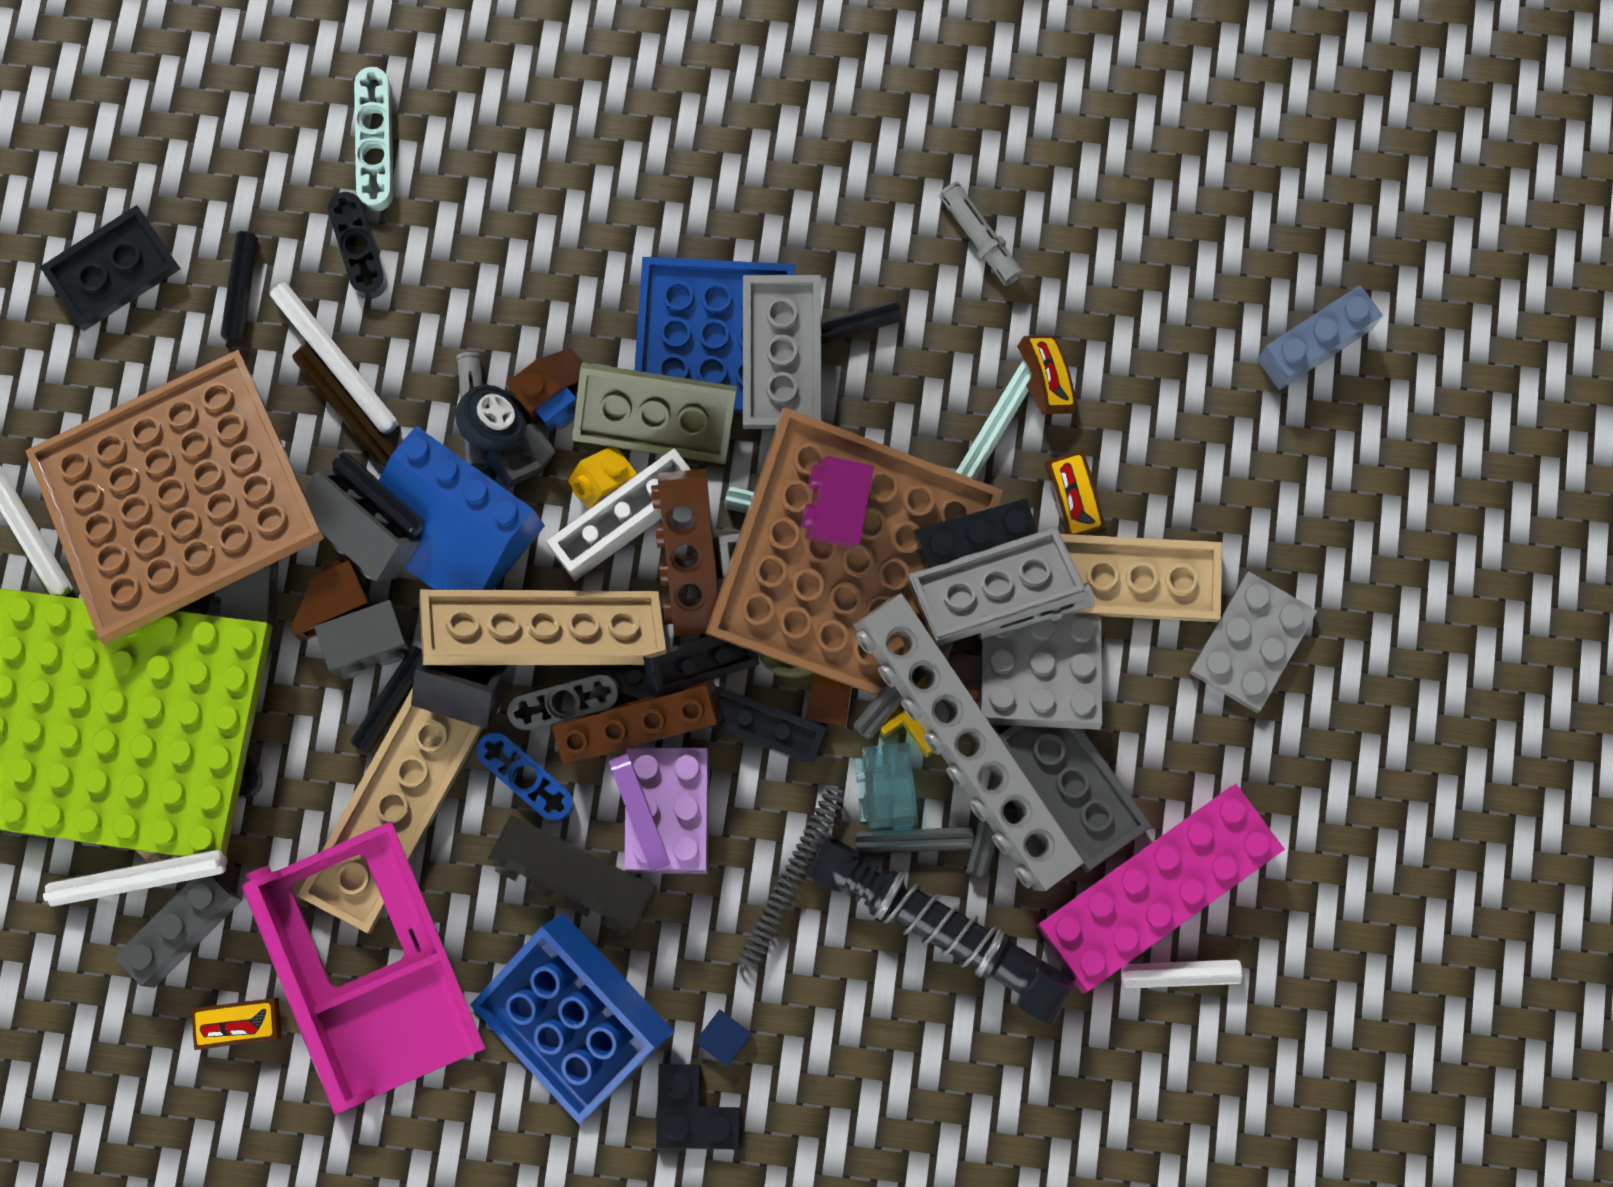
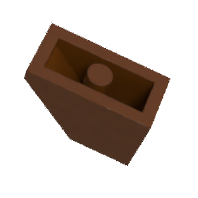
[505,348,582,425]
[291,560,373,642]

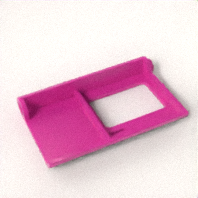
[241,821,485,1115]

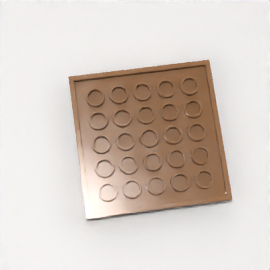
[25,350,324,645]
[705,407,1004,696]

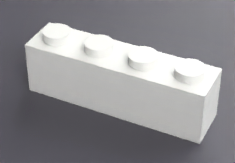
[546,448,691,582]

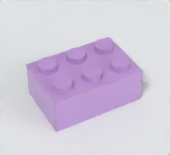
[624,748,710,874]

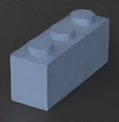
[1257,285,1383,391]

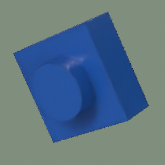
[536,387,577,433]

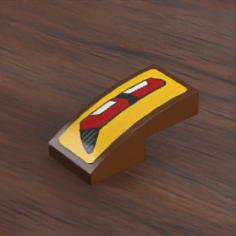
[1017,336,1076,414]
[1045,450,1106,535]
[191,998,282,1050]

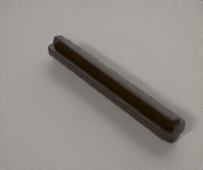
[292,345,396,468]

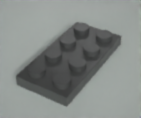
[999,726,1152,873]

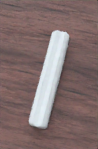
[1121,960,1243,988]

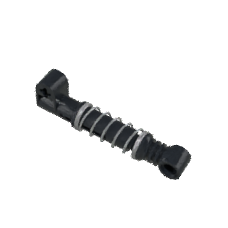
[807,836,1075,1025]

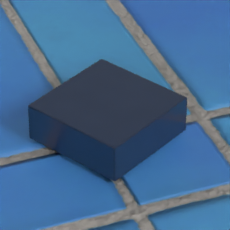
[695,1009,752,1067]

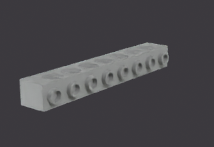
[853,593,1084,891]

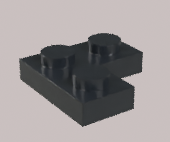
[656,1064,740,1150]

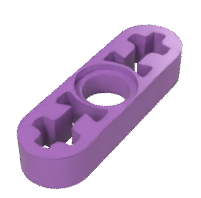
[609,753,671,872]

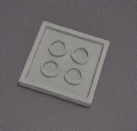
[980,614,1102,730]

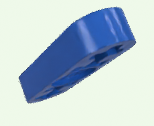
[477,733,574,823]

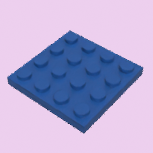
[634,257,795,414]

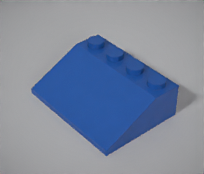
[379,426,545,590]
[470,913,675,1125]

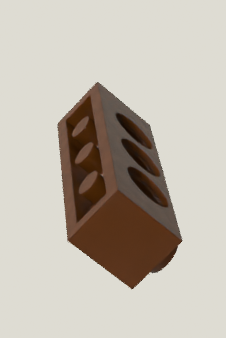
[651,468,719,636]
[552,680,724,765]

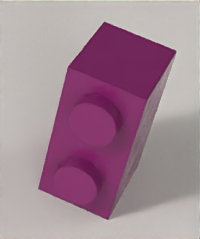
[801,456,874,549]

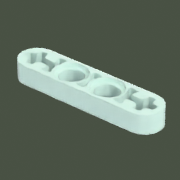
[354,67,394,212]

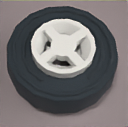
[455,384,526,453]

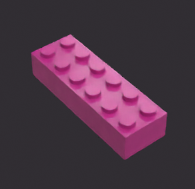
[1035,783,1285,994]

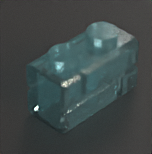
[854,743,918,831]

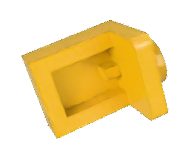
[568,447,638,510]
[880,706,934,758]

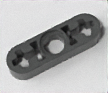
[508,671,622,730]

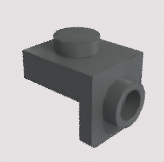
[485,423,555,488]

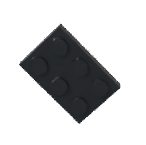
[40,205,181,331]

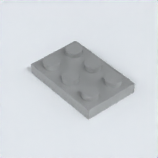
[1189,571,1317,713]

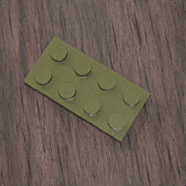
[572,362,737,464]

